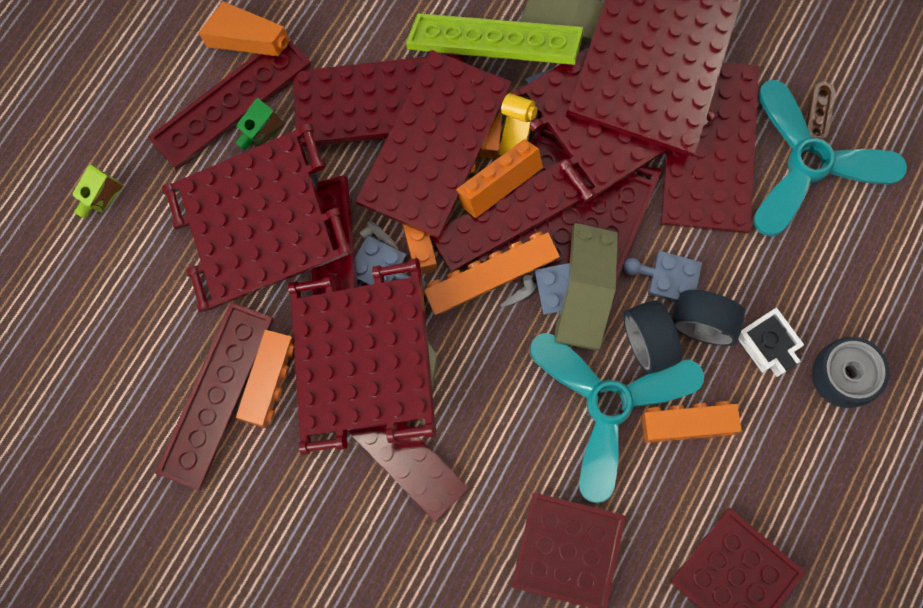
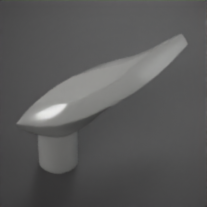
[360,221,399,250]
[500,275,537,307]

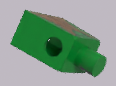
[235,98,285,151]

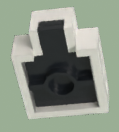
[738,307,804,377]

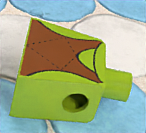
[73,164,124,219]

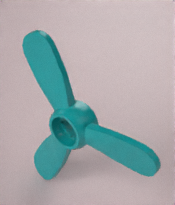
[753,80,907,237]
[529,333,704,503]

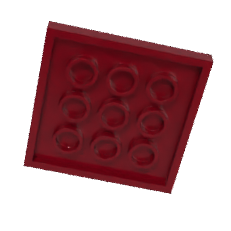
[511,492,626,608]
[669,508,806,608]

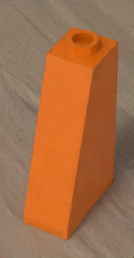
[198,1,290,56]

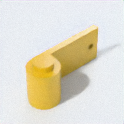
[499,93,537,155]

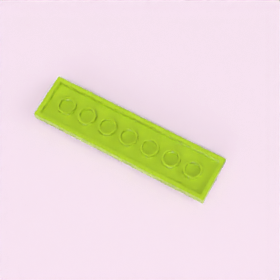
[406,14,584,65]

